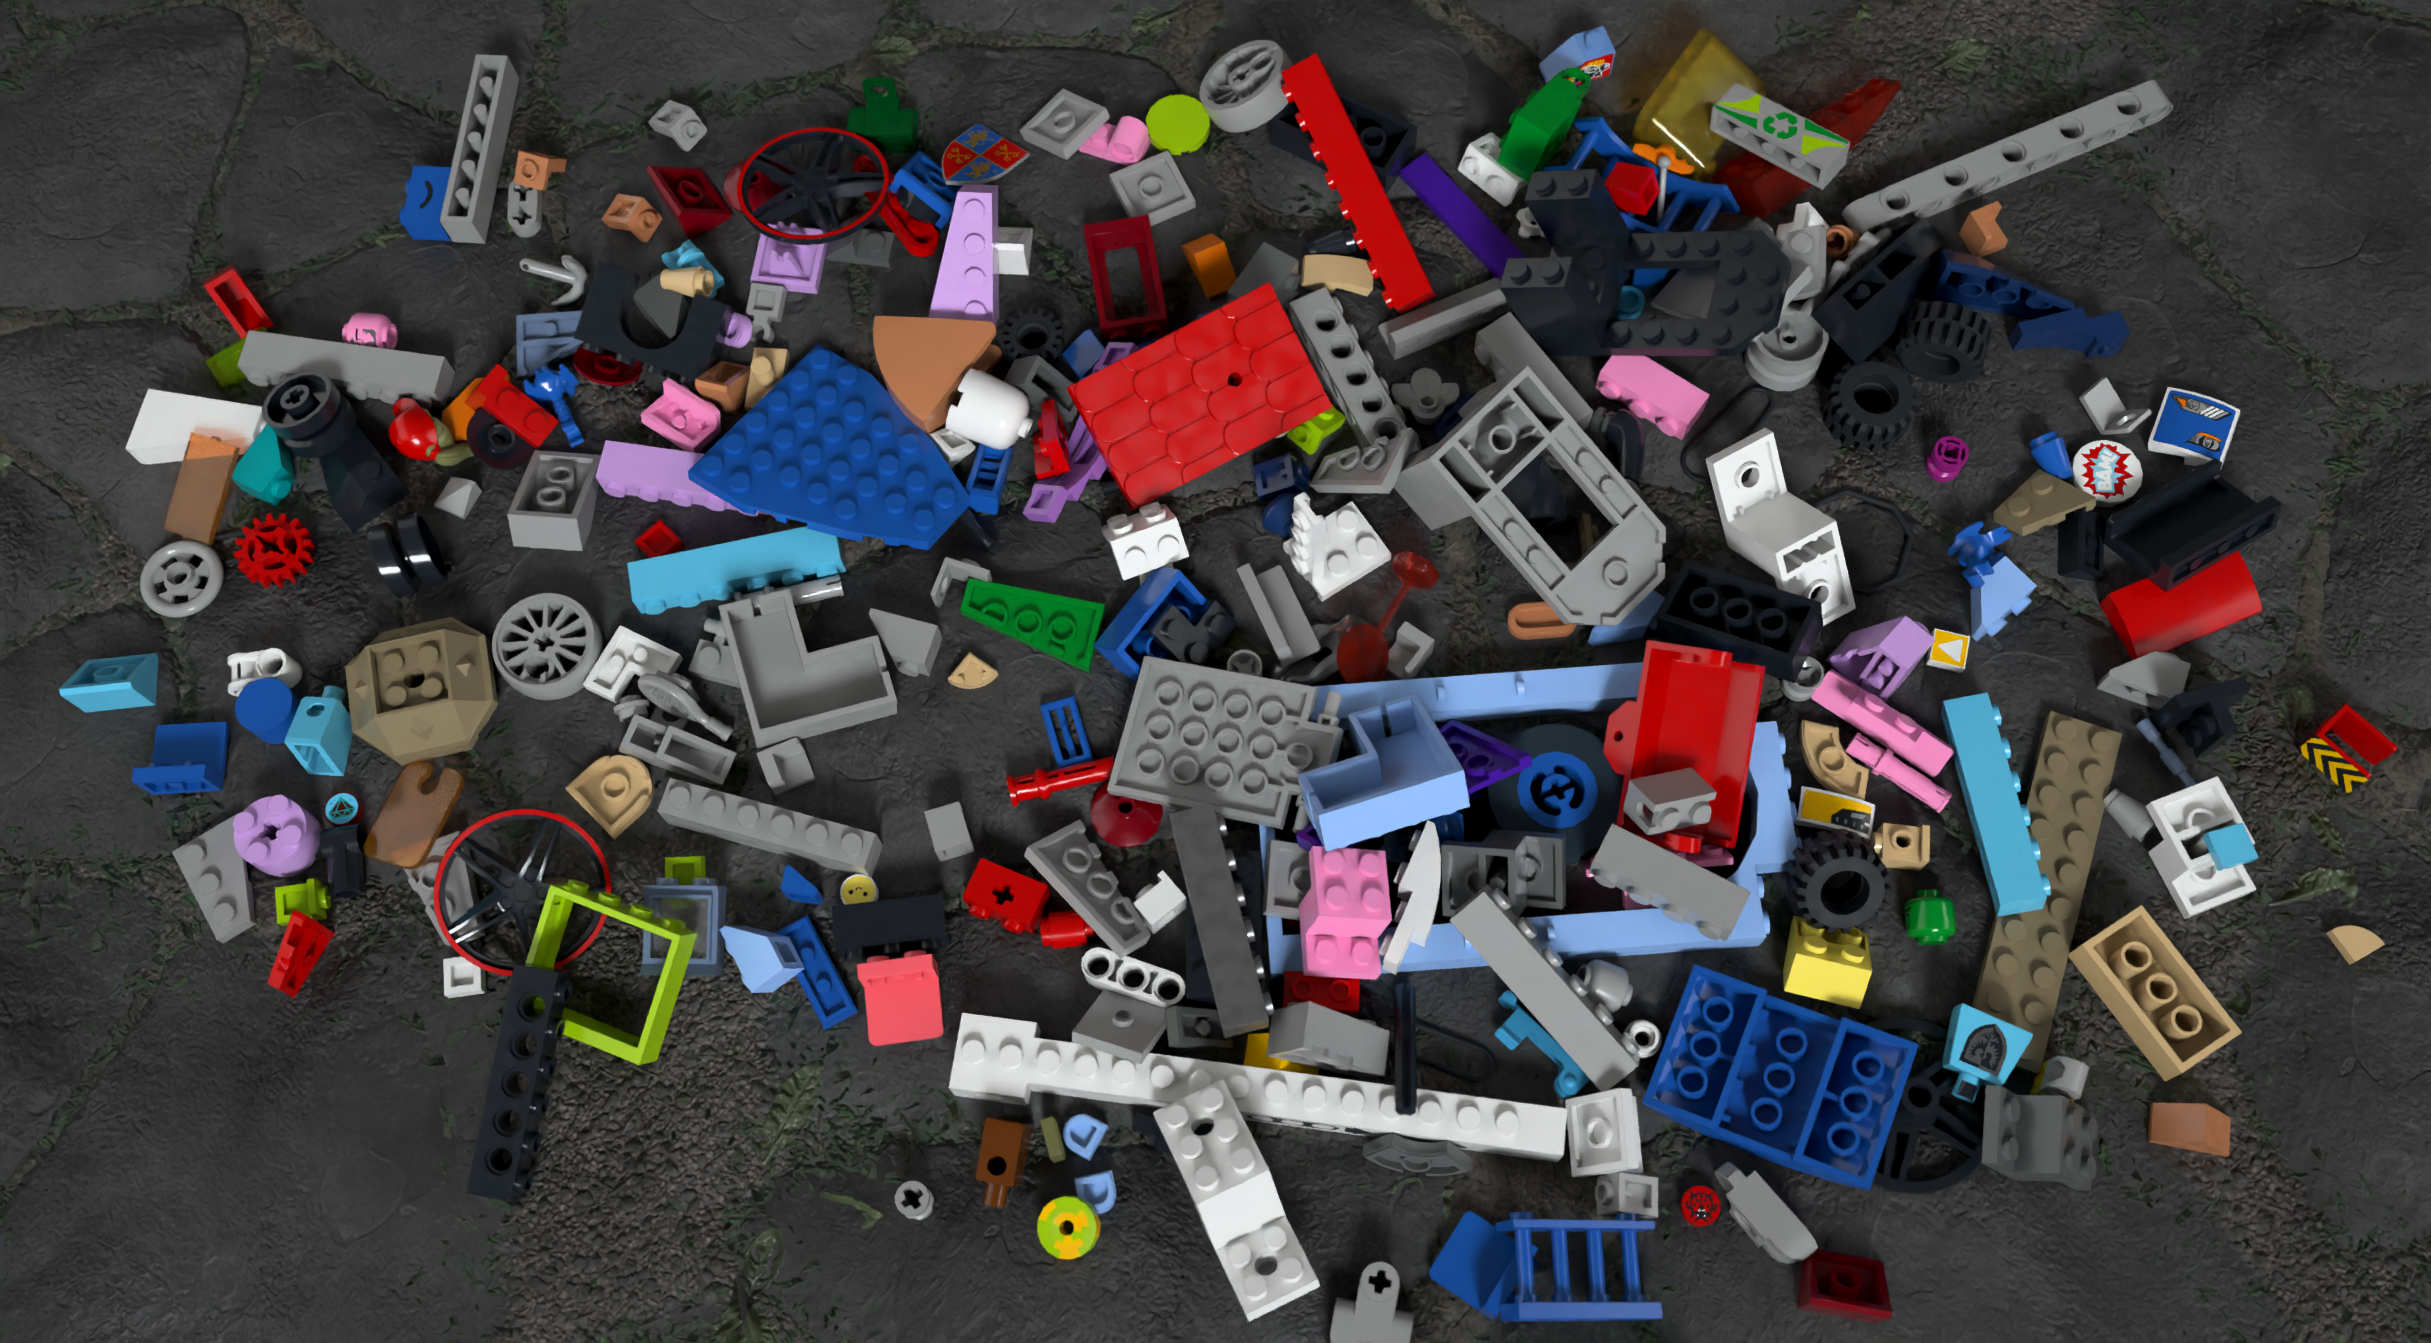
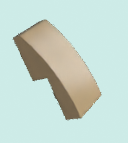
[1301,254,1373,296]

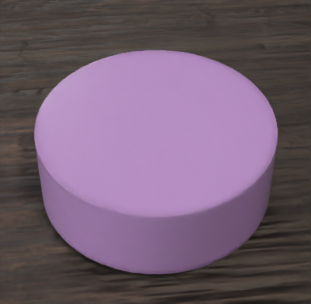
[724,313,752,348]

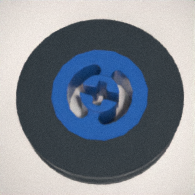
[1485,724,1624,865]

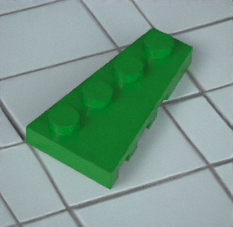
[960,578,1106,674]

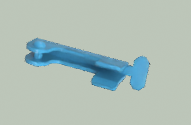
[1495,990,1590,1098]

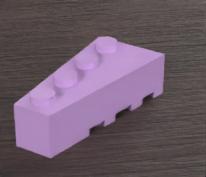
[928,184,999,324]

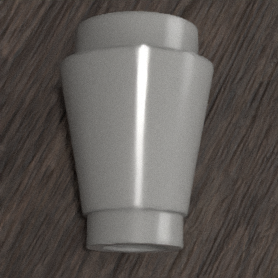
[2103,789,2157,842]

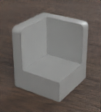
[1381,621,1435,680]
[756,737,815,795]
[924,802,975,862]

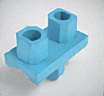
[661,240,725,299]

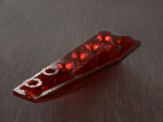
[1712,77,1901,218]

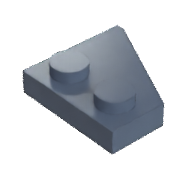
[516,310,584,381]

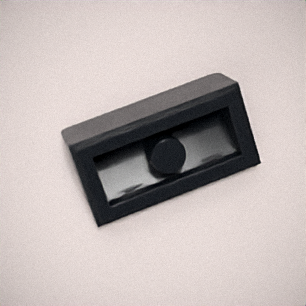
[2058,507,2104,582]

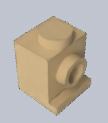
[1870,823,1930,871]

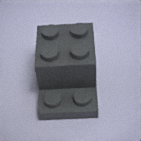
[1441,829,1566,918]
[1982,1085,2098,1191]

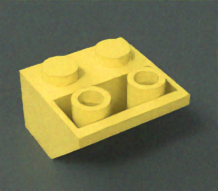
[1783,916,1872,1009]

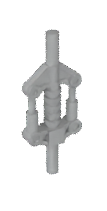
[1794,227,1892,323]

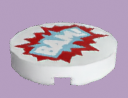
[2070,440,2143,508]

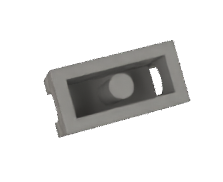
[1623,767,1717,835]

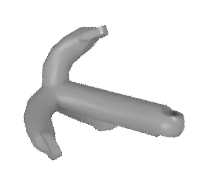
[519,255,588,306]

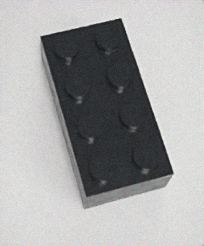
[1271,88,1418,194]
[1656,560,1823,683]
[1186,851,1262,1007]

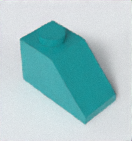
[229,424,295,507]

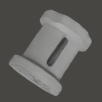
[895,1181,934,1220]

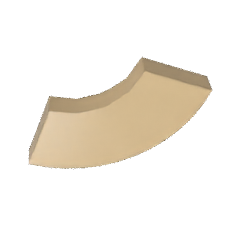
[1799,720,1869,801]

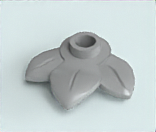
[1391,367,1459,425]

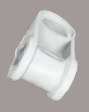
[227,648,302,696]

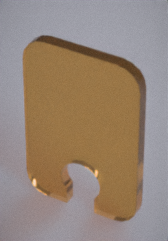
[364,762,465,870]

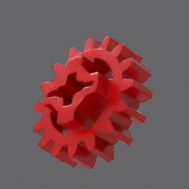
[234,513,316,588]

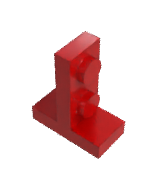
[464,363,559,449]

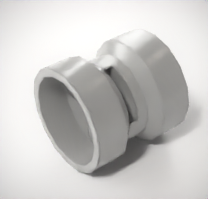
[1227,650,1262,677]
[1780,656,1824,702]

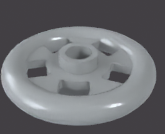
[140,540,224,618]

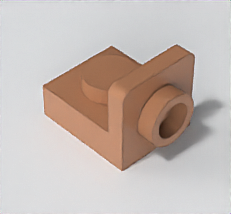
[514,151,567,190]
[601,194,662,243]

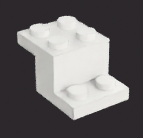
[2146,776,2256,919]

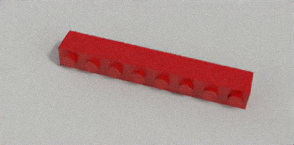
[1280,53,1437,314]

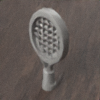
[638,673,735,742]

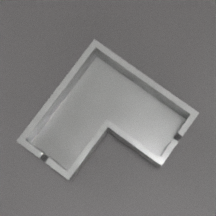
[718,588,897,751]

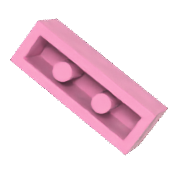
[1595,356,1709,440]

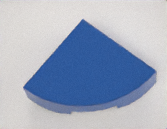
[1632,269,1669,290]

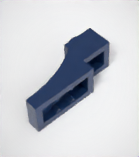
[2008,307,2130,358]

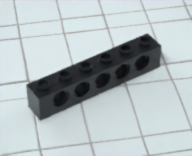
[466,963,573,1202]

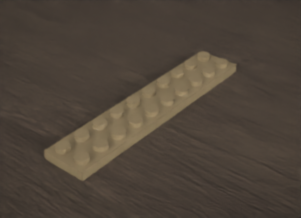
[1972,711,2122,1077]

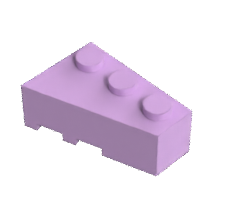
[1824,616,1935,702]

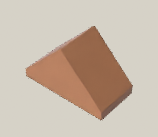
[695,361,751,415]
[2148,1103,2231,1157]

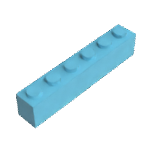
[627,526,846,615]
[1941,692,2051,917]

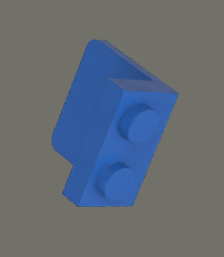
[1429,1212,1539,1320]

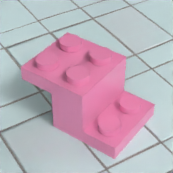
[1299,846,1392,980]

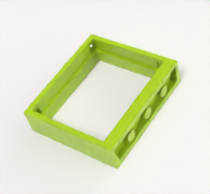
[526,879,698,1065]

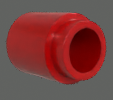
[1040,909,1096,949]

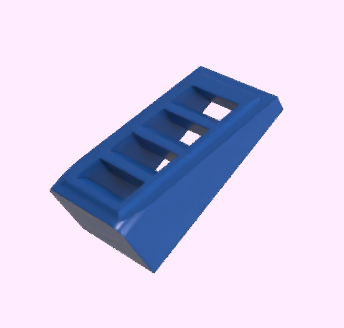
[965,444,1013,515]

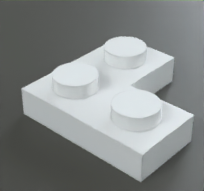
[583,625,683,704]

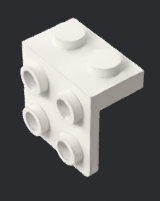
[1101,502,1189,580]

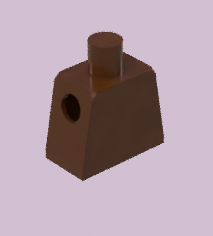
[976,1117,1034,1208]

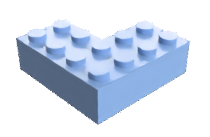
[1298,693,1470,852]

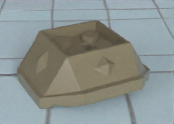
[345,617,498,765]

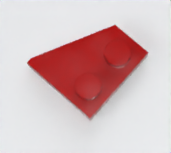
[267,910,335,998]

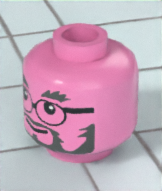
[342,312,398,350]

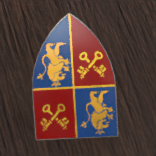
[941,123,1030,185]

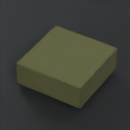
[1040,1116,1067,1163]

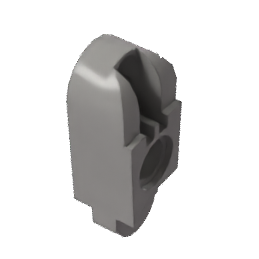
[1715,1162,1818,1264]

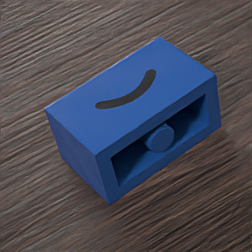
[400,166,451,241]

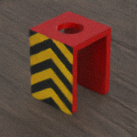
[2296,704,2398,793]

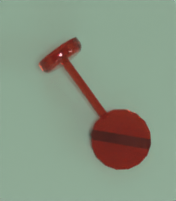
[1336,551,1440,684]

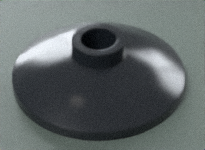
[466,408,535,470]

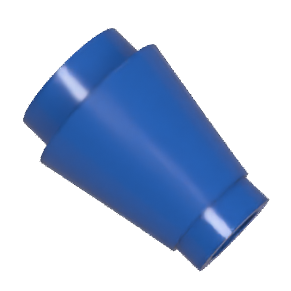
[2029,431,2074,481]

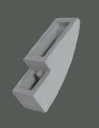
[619,714,737,787]

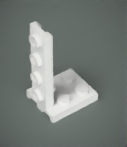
[1283,492,1391,602]

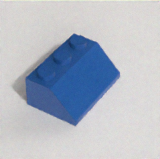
[1093,567,1207,683]

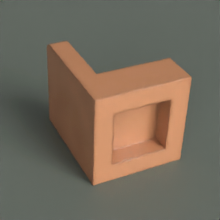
[1959,201,2008,258]

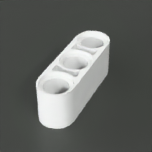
[1081,947,1186,1009]

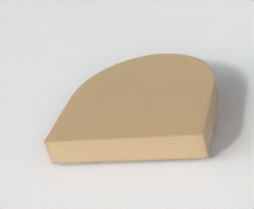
[565,755,654,840]

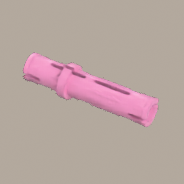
[1845,733,1952,813]

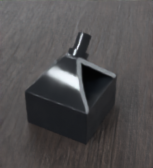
[1481,455,1577,541]

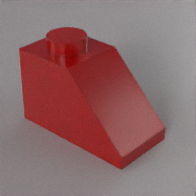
[203,263,274,342]

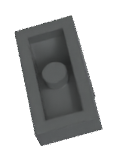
[825,216,897,268]
[1165,1006,1234,1055]

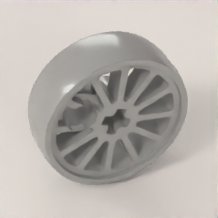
[1199,40,1293,133]
[492,593,604,700]

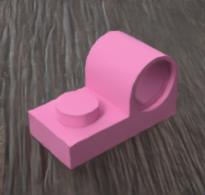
[1078,116,1150,166]

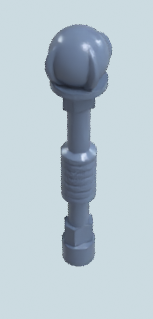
[2136,718,2196,788]

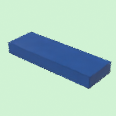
[775,915,859,1030]

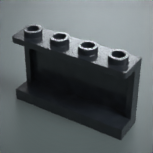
[2103,458,2282,592]

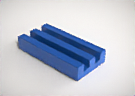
[1040,695,1093,769]

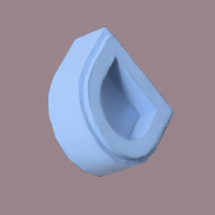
[1063,1114,1109,1161]
[1074,1170,1116,1214]

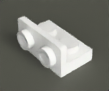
[1458,132,1530,207]

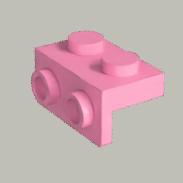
[641,378,721,453]

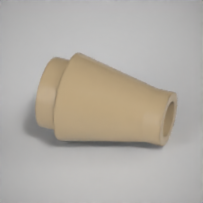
[660,266,714,298]

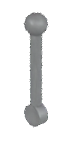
[1655,156,1671,225]

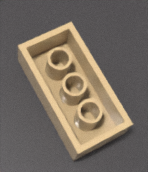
[2068,905,2242,1081]

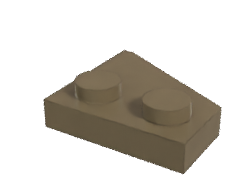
[1993,469,2096,536]

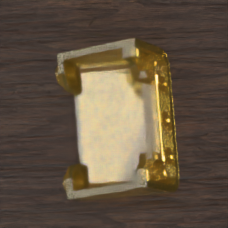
[1630,28,1768,182]

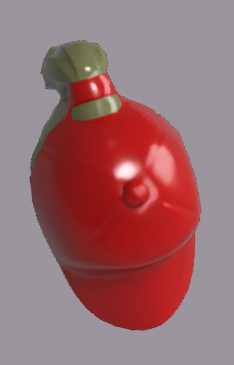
[389,398,474,466]

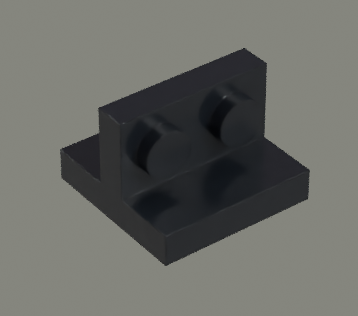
[2149,676,2251,758]

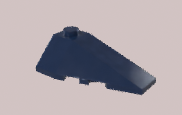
[1928,249,2075,320]

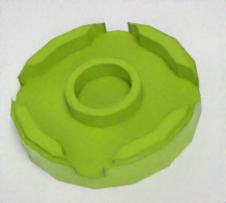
[1146,95,1210,155]

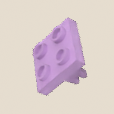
[750,222,828,294]

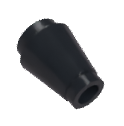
[1306,225,1357,257]

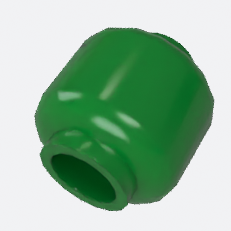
[1904,890,1956,945]

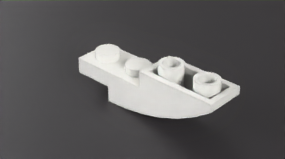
[1379,820,1441,975]

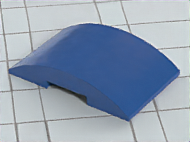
[1642,964,1919,1190]

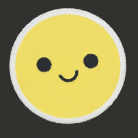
[840,874,879,905]

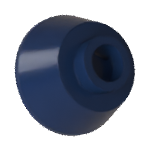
[1262,493,1297,538]

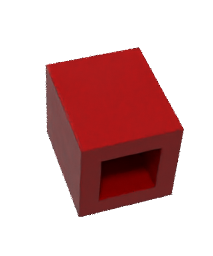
[1604,162,1660,216]

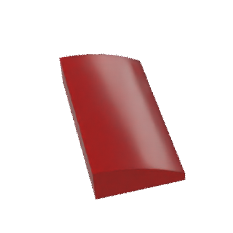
[2099,551,2263,660]

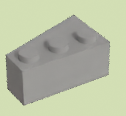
[1266,1001,1390,1080]

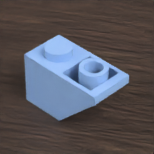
[1970,556,2037,642]
[719,926,805,993]

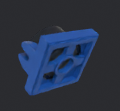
[890,151,963,230]

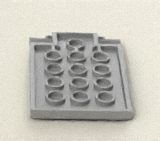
[1107,656,1344,833]

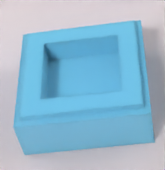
[2202,823,2259,871]

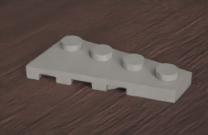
[1024,820,1151,959]

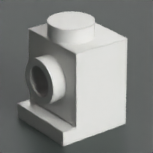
[1133,871,1186,935]

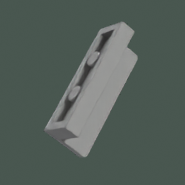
[1237,563,1321,667]

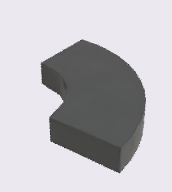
[1362,1133,1472,1176]

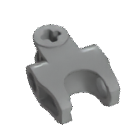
[1329,1262,1414,1343]

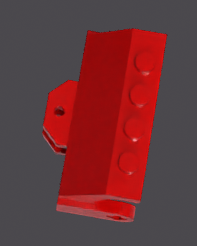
[1603,640,1766,853]

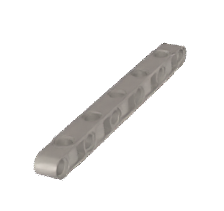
[1842,80,2173,235]

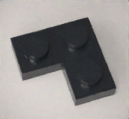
[1145,599,1237,666]

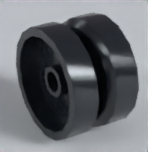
[262,370,357,459]
[367,510,448,599]

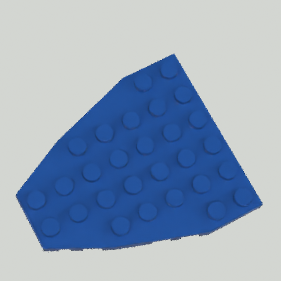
[688,344,970,550]

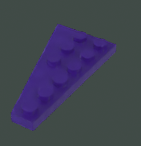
[1296,719,1532,852]

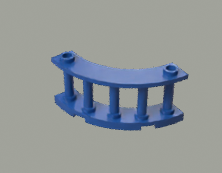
[1543,116,1740,234]

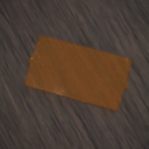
[163,432,240,545]

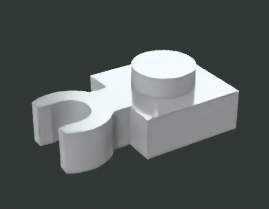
[745,283,787,344]

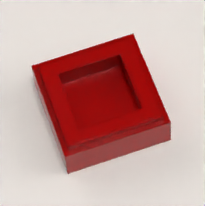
[634,519,685,558]

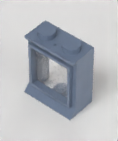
[639,878,726,976]

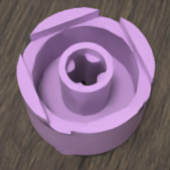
[233,795,322,878]

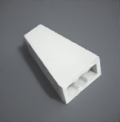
[125,389,267,465]

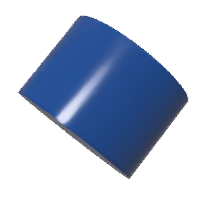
[235,678,302,744]

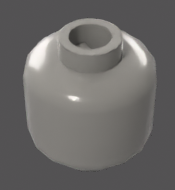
[1576,959,1633,1014]

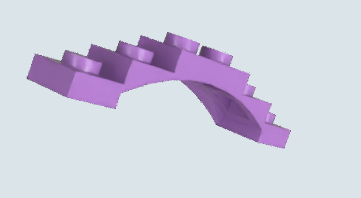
[1022,342,1139,523]

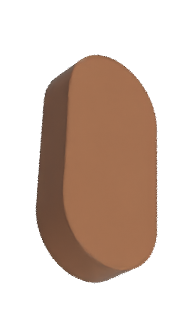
[1507,601,1577,640]

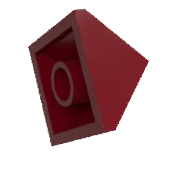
[647,165,732,241]
[1797,1249,1892,1323]

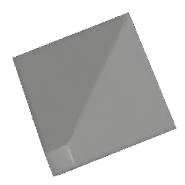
[434,477,482,520]

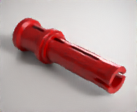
[1005,756,1114,807]

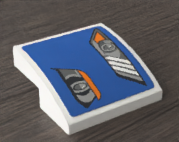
[2148,387,2240,471]

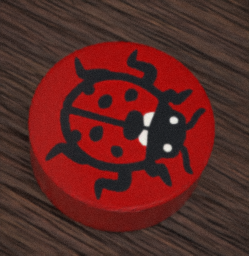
[1679,1186,1721,1227]

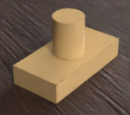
[745,347,790,413]

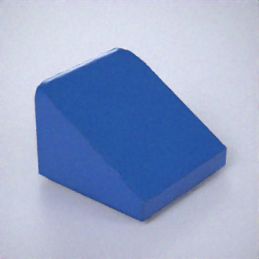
[1062,328,1105,380]
[780,864,824,905]

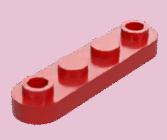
[852,155,939,257]

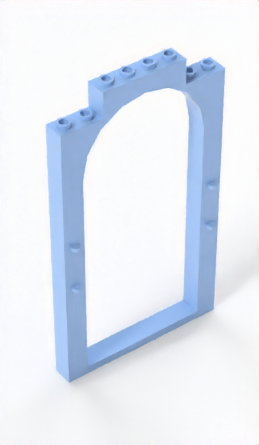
[1259,662,1803,982]

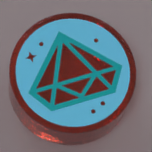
[324,791,364,827]

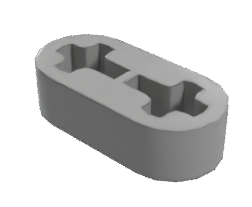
[507,180,543,238]

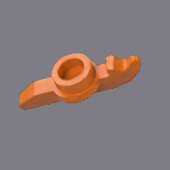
[1632,144,1694,174]

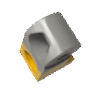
[2030,1056,2089,1102]

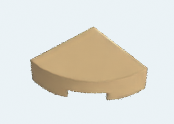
[948,652,998,689]
[2326,925,2385,965]

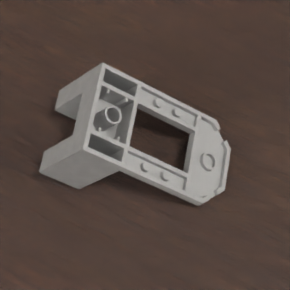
[1394,366,1666,626]

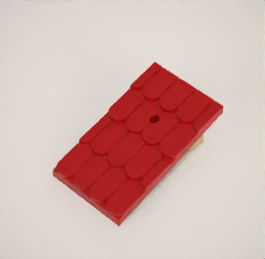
[1066,282,1333,510]

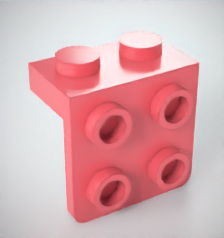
[857,950,944,1046]

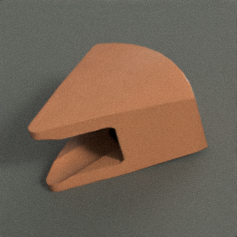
[873,316,1002,436]

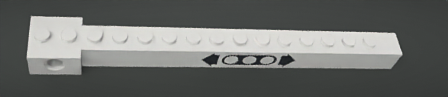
[949,1013,1567,1162]

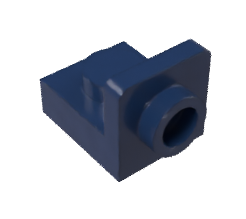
[1253,454,1310,501]

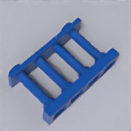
[1495,1212,1663,1321]

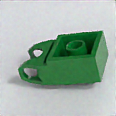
[1496,67,1591,183]

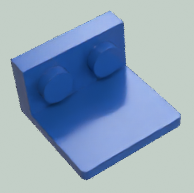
[132,722,230,795]

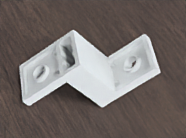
[1705,428,1856,626]
[1153,1079,1320,1322]

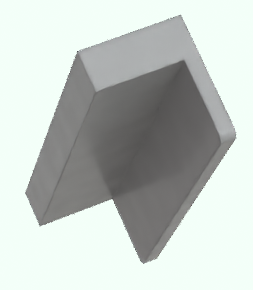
[1378,278,1514,360]

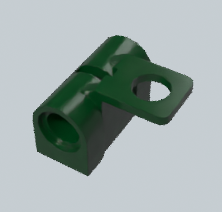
[847,77,918,153]

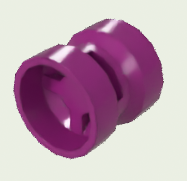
[1925,436,1969,482]

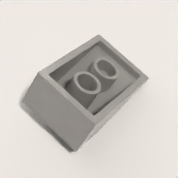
[507,450,601,551]

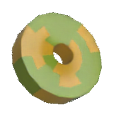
[1037,1195,1101,1260]

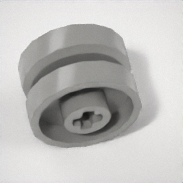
[1744,303,1829,391]

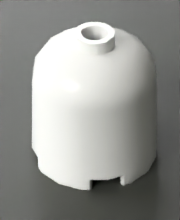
[945,368,1033,450]

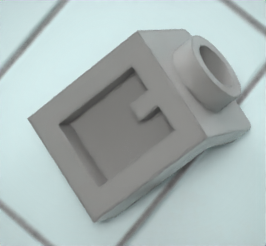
[648,100,707,152]
[1595,1172,1658,1219]

